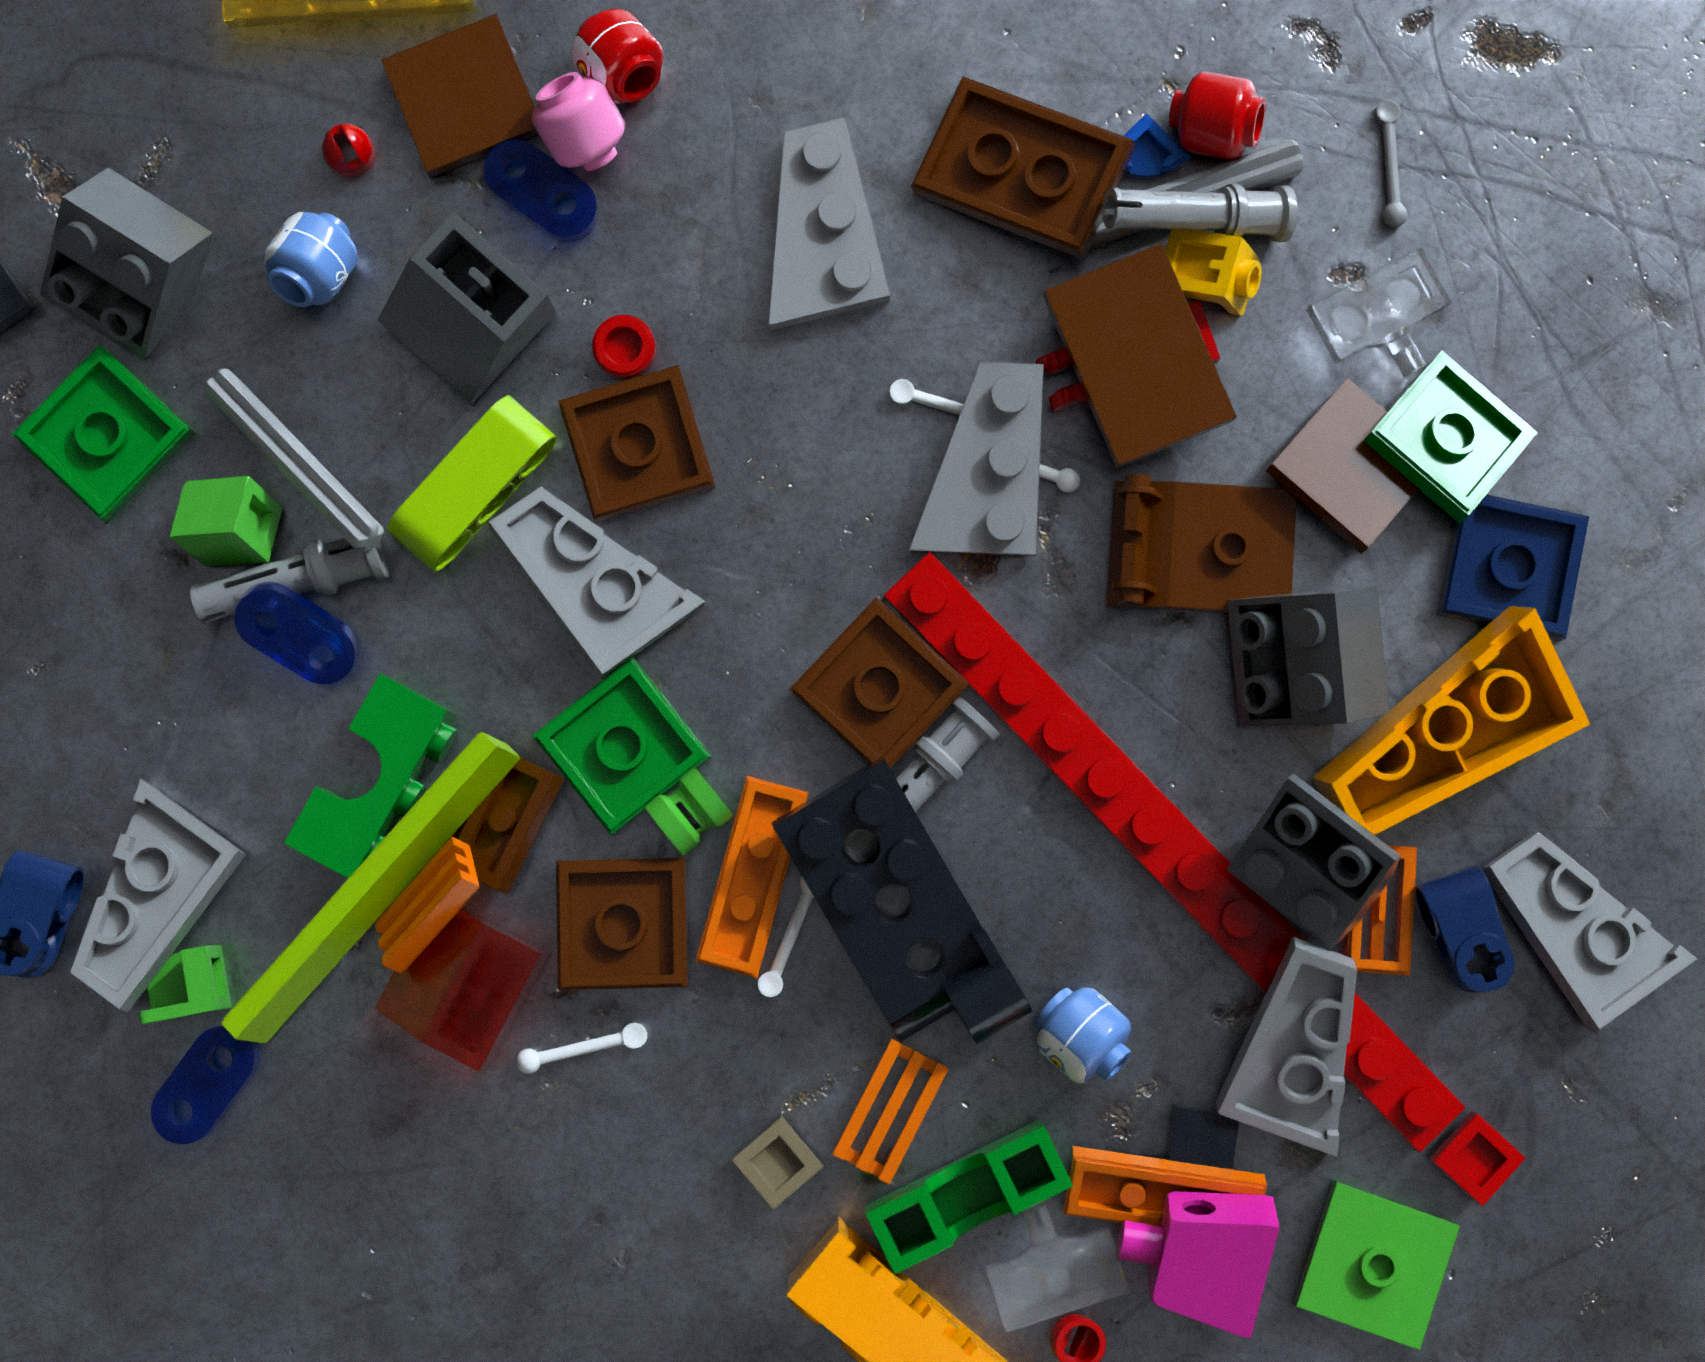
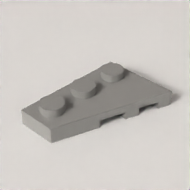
[769,117,890,331]
[909,362,1044,556]
[489,486,705,679]
[70,779,246,1012]
[1481,832,1697,1031]
[1216,937,1357,1157]

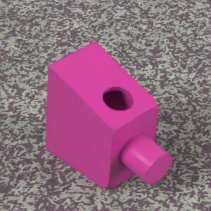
[1116,1191,1280,1339]

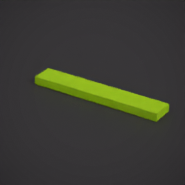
[221,732,521,1044]

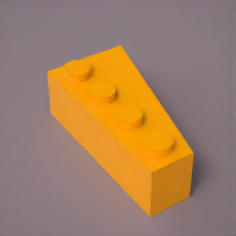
[1312,606,1591,835]
[786,1217,1008,1362]

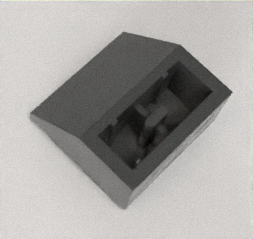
[40,167,213,359]
[378,211,556,405]
[1227,586,1390,726]
[1226,773,1401,951]

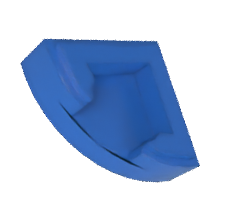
[1122,113,1191,180]

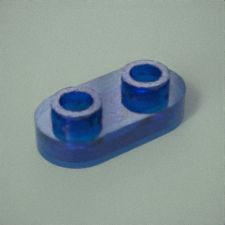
[484,139,599,243]
[234,582,357,684]
[151,1026,260,1144]

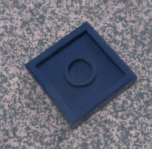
[1437,494,1589,641]

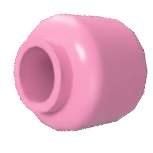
[531,72,625,171]

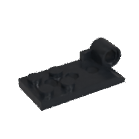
[771,757,1032,1044]

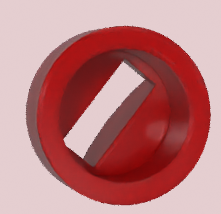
[322,123,375,178]
[1050,1314,1106,1362]

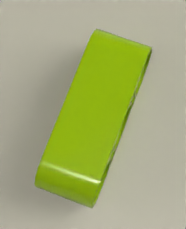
[386,395,557,573]

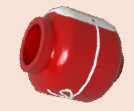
[570,8,664,104]

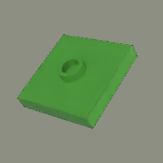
[1293,1180,1460,1350]

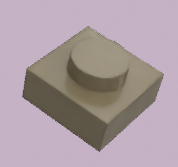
[732,1115,823,1210]

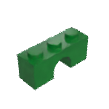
[284,673,458,879]
[865,1120,1073,1275]

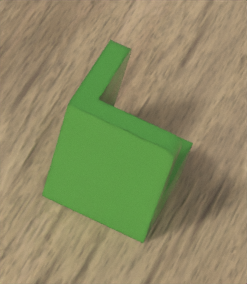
[169,476,283,567]
[138,945,232,1025]

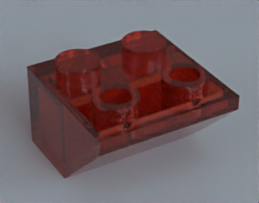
[375,907,550,1072]

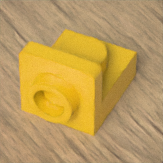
[1165,229,1262,316]

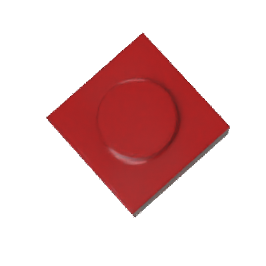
[1429,1111,1526,1206]

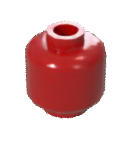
[1169,71,1266,160]

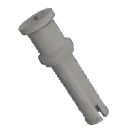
[1103,184,1298,242]
[190,538,389,624]
[842,696,1000,864]

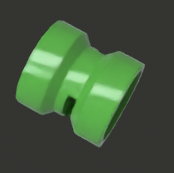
[644,766,734,856]

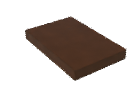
[911,76,1135,259]
[1043,243,1237,469]

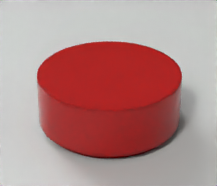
[592,315,656,381]

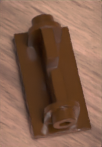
[1107,474,1177,608]

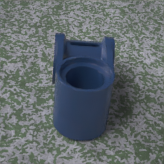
[0,850,84,978]
[1415,865,1515,993]

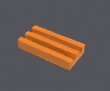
[375,836,480,974]
[1343,845,1417,975]
[832,1038,949,1185]

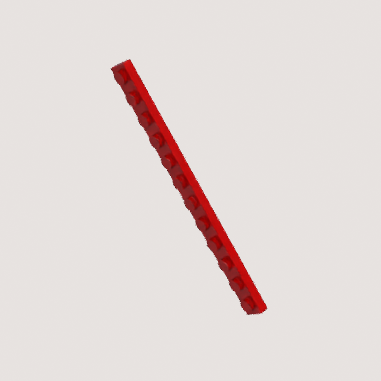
[884,552,1466,1152]

